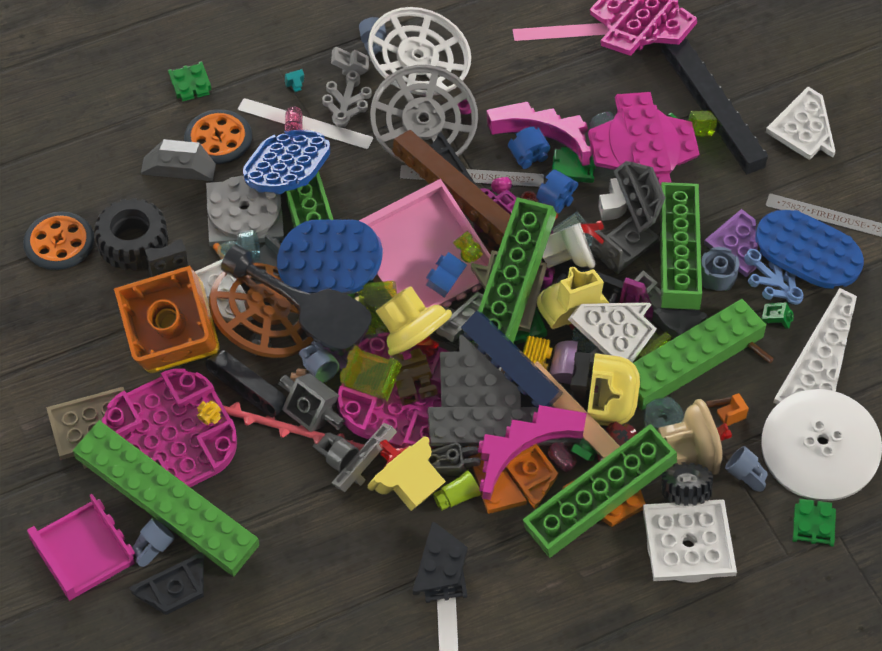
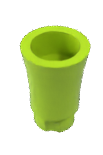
[433,470,481,511]

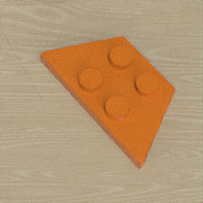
[505,444,558,509]

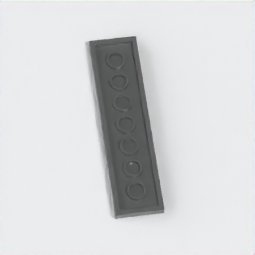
[427,407,584,446]

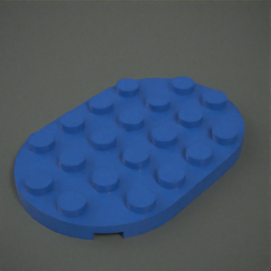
[243,130,330,194]
[755,210,864,289]
[277,220,383,295]

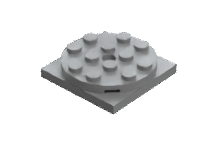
[206,176,284,246]

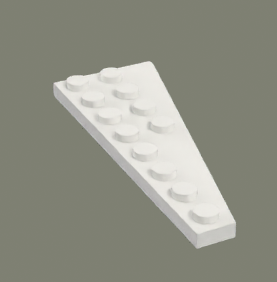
[773,288,857,405]

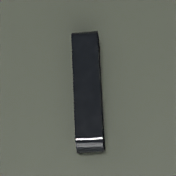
[205,350,287,417]

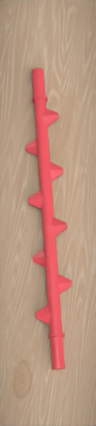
[224,402,364,451]

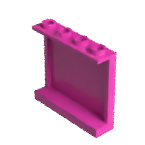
[27,494,135,601]

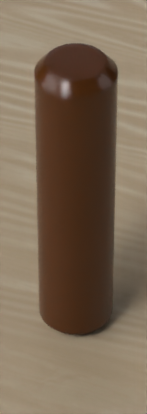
[748,342,774,363]
[705,397,732,408]

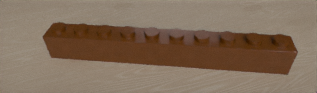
[392,130,511,245]

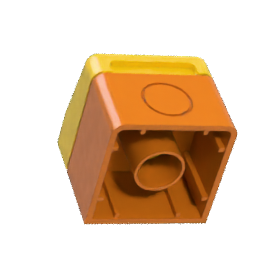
[114,266,219,373]

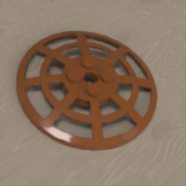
[209,263,314,358]

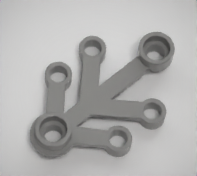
[322,71,372,127]

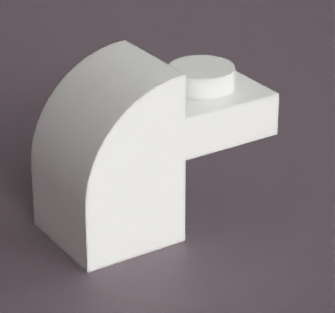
[598,178,628,221]

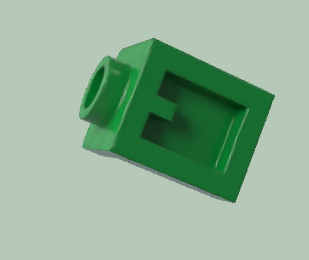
[762,303,794,329]
[571,438,597,461]

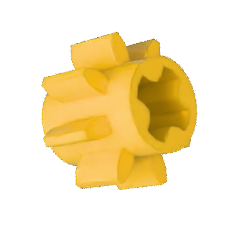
[197,400,221,425]

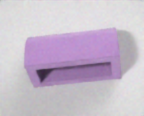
[550,341,578,384]

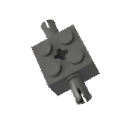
[278,373,345,432]

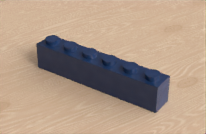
[461,310,563,408]

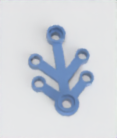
[744,249,803,305]

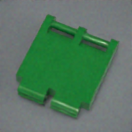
[168,61,211,102]
[552,147,596,183]
[792,499,836,547]

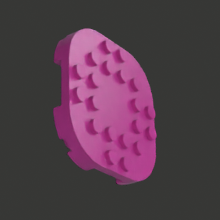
[337,333,449,449]
[102,369,237,487]

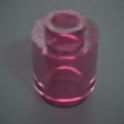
[285,107,303,131]
[548,442,577,472]

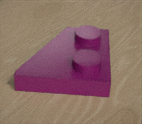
[619,278,654,321]

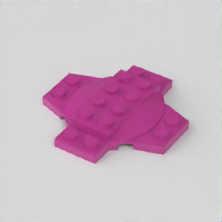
[590,0,697,56]
[588,92,699,186]

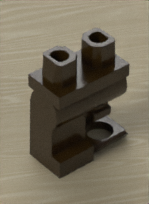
[391,348,438,406]

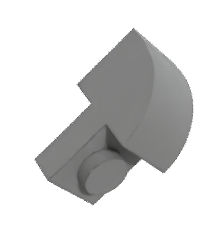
[331,47,369,75]
[635,271,661,310]

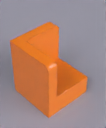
[717,393,749,426]

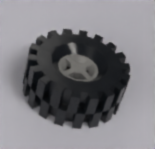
[661,462,713,506]

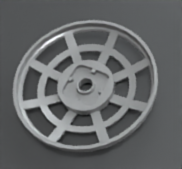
[370,65,478,163]

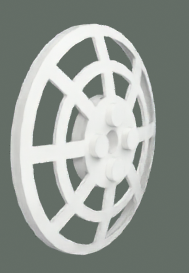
[368,7,471,95]

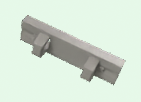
[436,292,483,342]
[332,423,397,492]

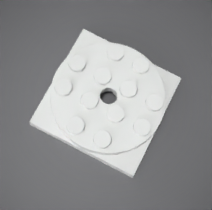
[643,500,737,582]

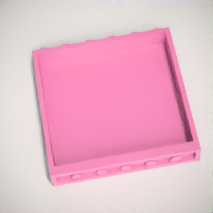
[359,179,490,308]

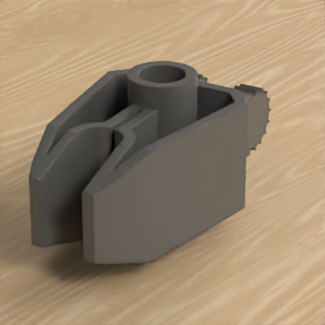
[428,442,480,476]

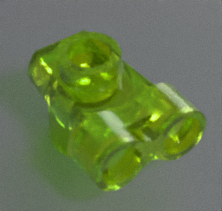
[453,230,483,263]

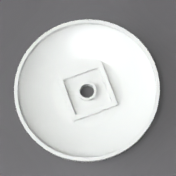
[761,389,882,501]

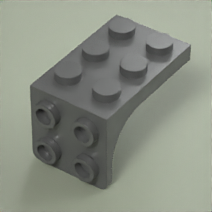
[591,216,660,274]

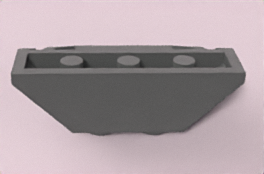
[141,139,216,181]
[614,161,666,233]

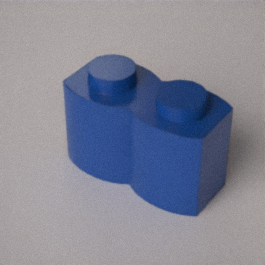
[426,252,467,298]

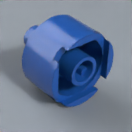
[508,127,550,169]
[536,169,578,214]

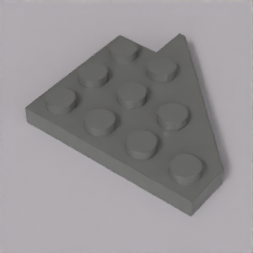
[440,335,521,409]

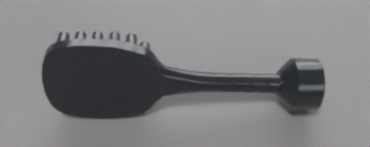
[221,244,372,356]

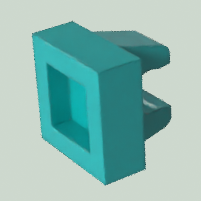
[285,69,304,92]

